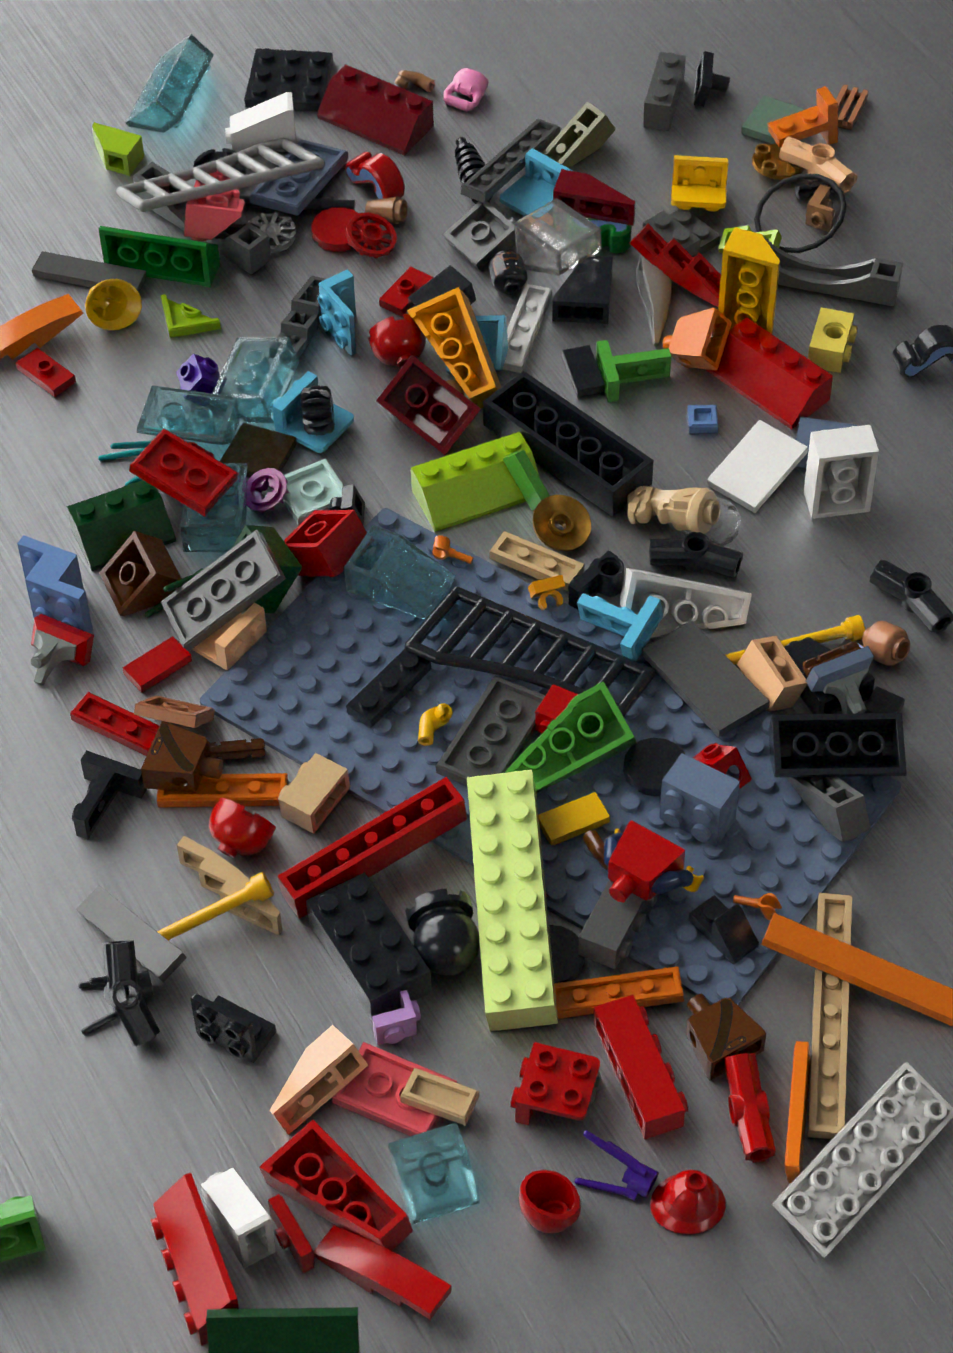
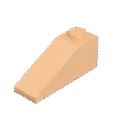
[269,1025,368,1135]

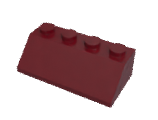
[317,64,434,156]

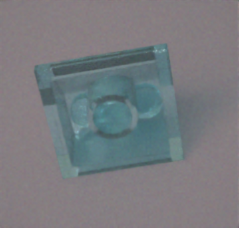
[388,1122,480,1225]

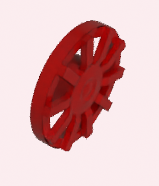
[345,213,397,259]

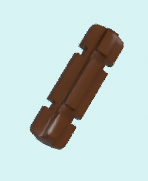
[802,641,861,677]
[209,738,266,760]

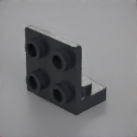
[190,993,276,1063]

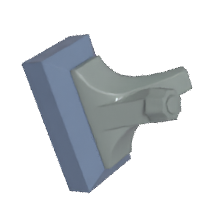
[806,646,874,714]

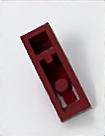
[553,169,636,226]

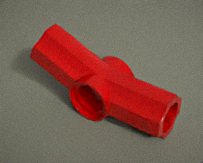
[724,1053,776,1163]

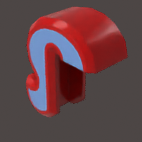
[345,151,405,199]

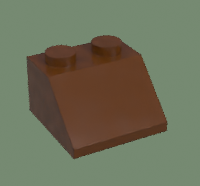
[99,531,182,617]

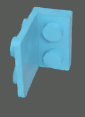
[318,269,356,356]

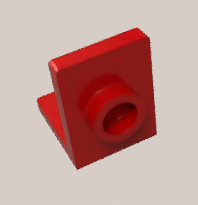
[693,743,752,789]

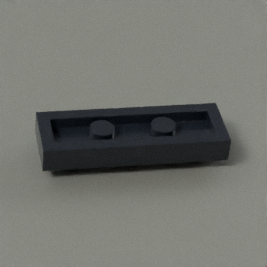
[346,649,432,728]

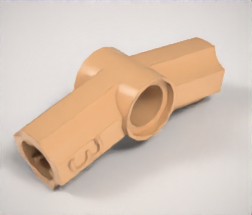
[779,136,858,193]

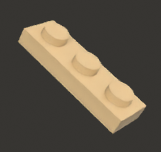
[489,531,584,592]

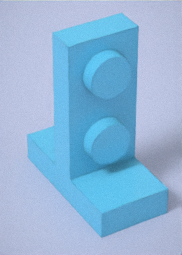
[577,593,663,661]

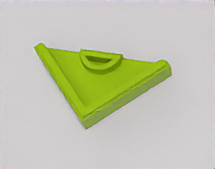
[161,294,221,338]

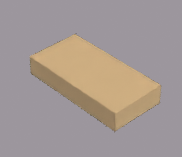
[400,1068,479,1126]

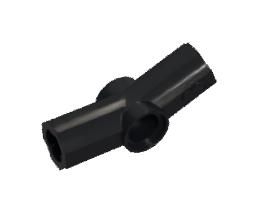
[649,532,743,578]
[870,559,953,634]
[103,940,160,1047]

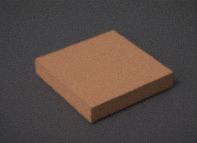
[134,696,215,728]

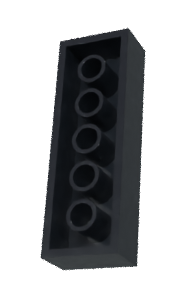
[483,371,654,516]

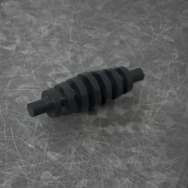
[454,137,493,204]

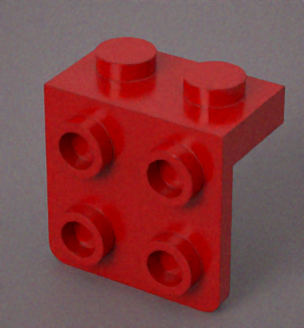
[510,1042,600,1126]

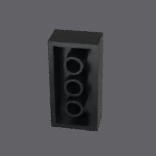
[306,872,432,1022]

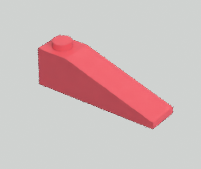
[184,171,245,241]

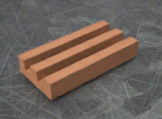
[836,84,869,130]

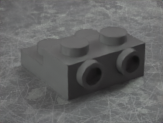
[443,201,523,270]
[643,209,720,257]

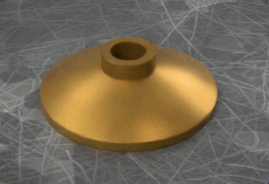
[532,495,591,551]

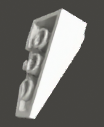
[620,568,752,638]

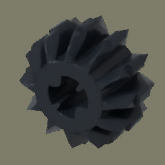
[301,385,335,436]

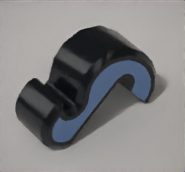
[892,325,953,377]

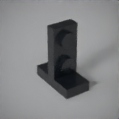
[72,750,147,840]

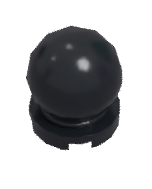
[405,889,479,976]

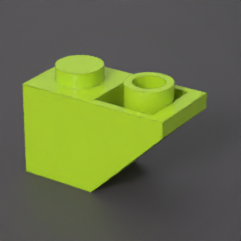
[92,122,144,176]

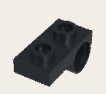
[568,550,624,610]

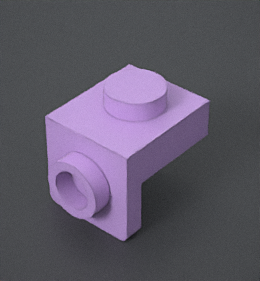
[372,990,421,1045]

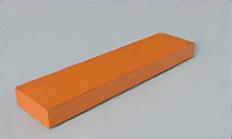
[157,773,288,808]
[554,966,684,1019]
[785,1041,811,1183]

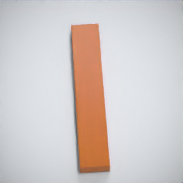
[761,913,953,1026]

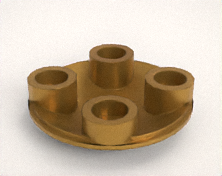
[752,144,804,180]

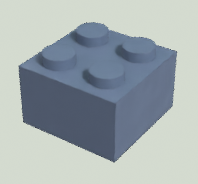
[659,753,740,847]

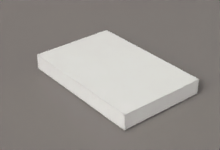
[707,420,808,513]

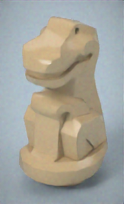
[627,486,720,534]

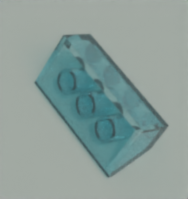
[125,34,214,133]

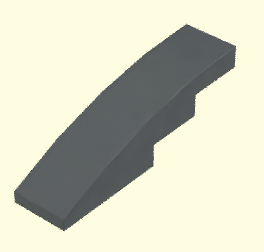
[270,275,325,362]

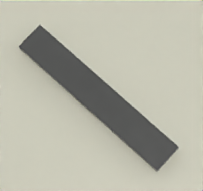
[461,119,561,203]

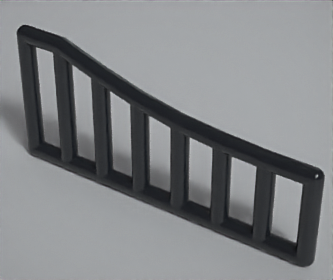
[405,586,655,717]

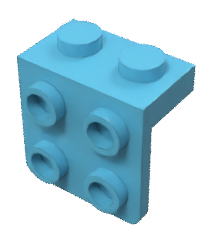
[500,148,572,221]
[272,371,354,453]

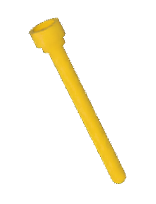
[725,615,865,665]
[157,872,274,941]

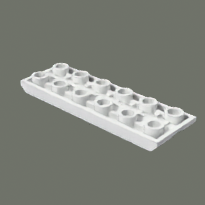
[772,1061,953,1257]

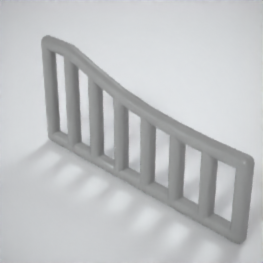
[116,138,325,212]

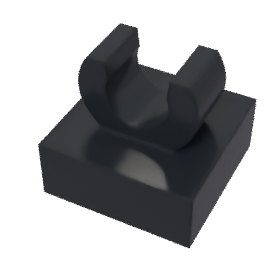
[330,484,365,525]

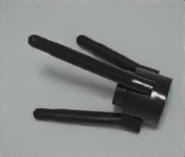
[78,970,153,1035]

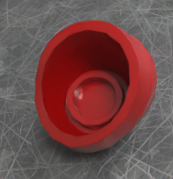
[519,1170,581,1233]

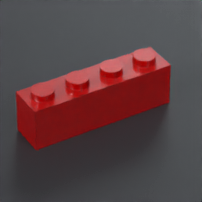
[594,995,688,1140]

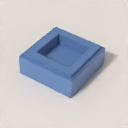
[687,405,719,434]

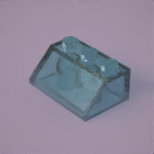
[210,337,299,423]
[136,385,240,445]

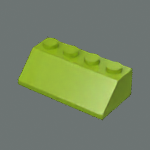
[411,432,539,532]

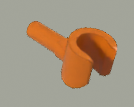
[432,535,474,564]
[733,893,782,920]

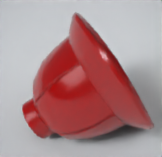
[650,1169,726,1234]

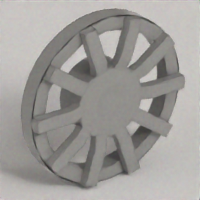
[248,212,296,253]

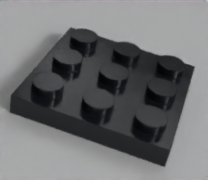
[244,48,333,112]

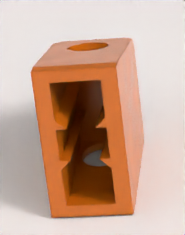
[663,308,732,370]

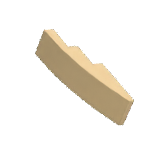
[177,836,282,935]

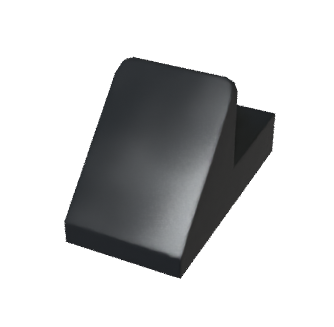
[688,895,759,965]

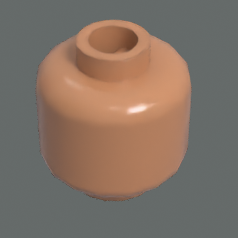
[862,621,910,666]

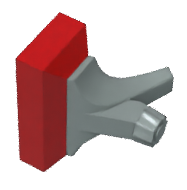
[30,614,94,685]

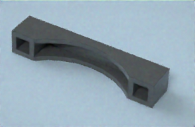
[133,162,271,274]
[764,237,903,306]

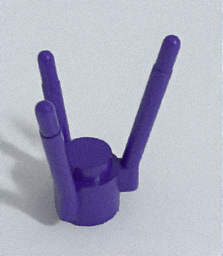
[574,1130,659,1201]

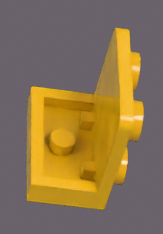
[671,155,728,211]

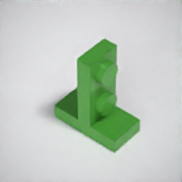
[596,340,671,402]

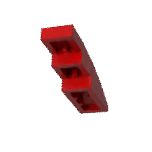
[629,223,721,307]
[313,1225,452,1320]

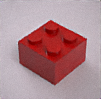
[284,510,370,577]

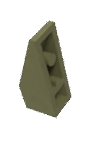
[542,101,616,168]

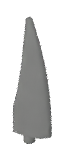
[636,255,672,346]

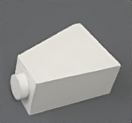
[225,92,296,152]
[201,1168,276,1269]

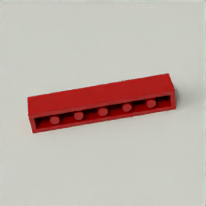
[277,776,467,919]

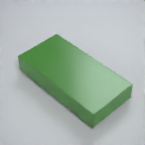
[503,450,550,510]

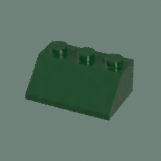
[67,480,176,571]

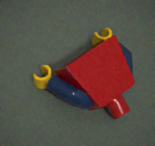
[604,820,704,903]

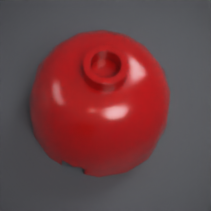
[368,314,426,368]
[209,797,276,858]

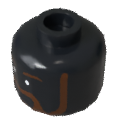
[489,250,527,294]

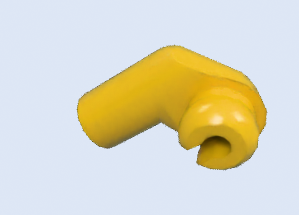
[418,703,453,746]

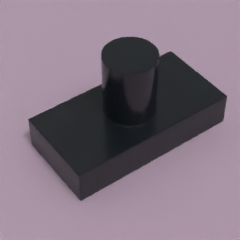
[694,51,730,107]

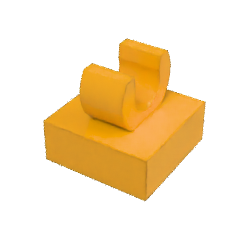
[528,575,565,610]

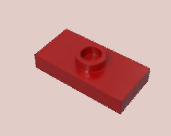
[379,266,433,317]
[16,348,76,397]
[268,1194,315,1273]

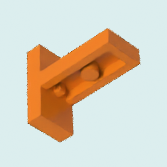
[768,86,838,147]

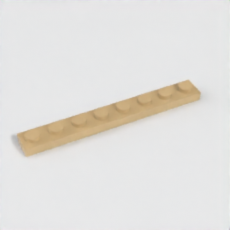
[807,893,852,1139]

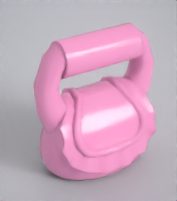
[443,68,489,112]

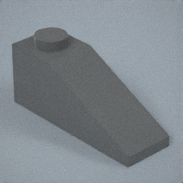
[787,777,871,842]

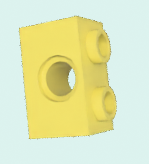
[808,307,858,373]

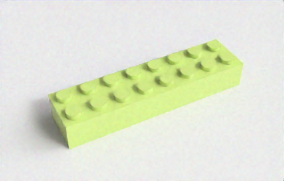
[467,769,558,1032]

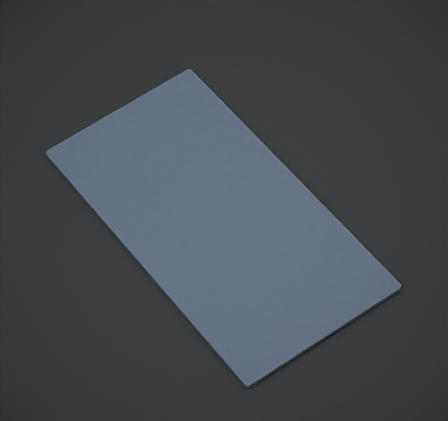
[200,508,901,1006]

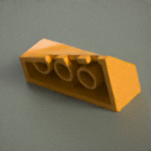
[407,287,501,409]

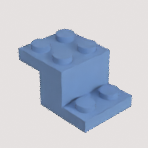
[17,535,93,633]

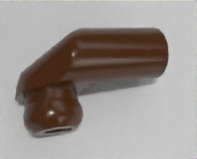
[583,830,608,871]

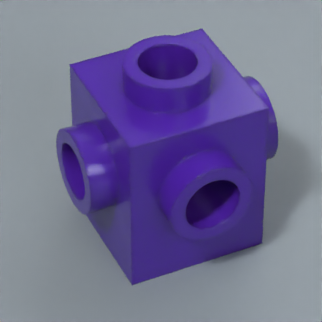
[176,353,224,405]

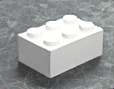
[803,425,879,519]

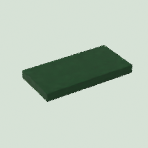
[206,1307,360,1353]

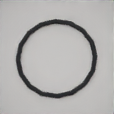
[754,174,847,253]

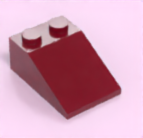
[376,355,481,455]

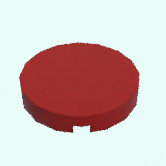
[311,207,364,252]

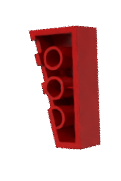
[259,1120,413,1251]

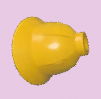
[85,279,142,331]

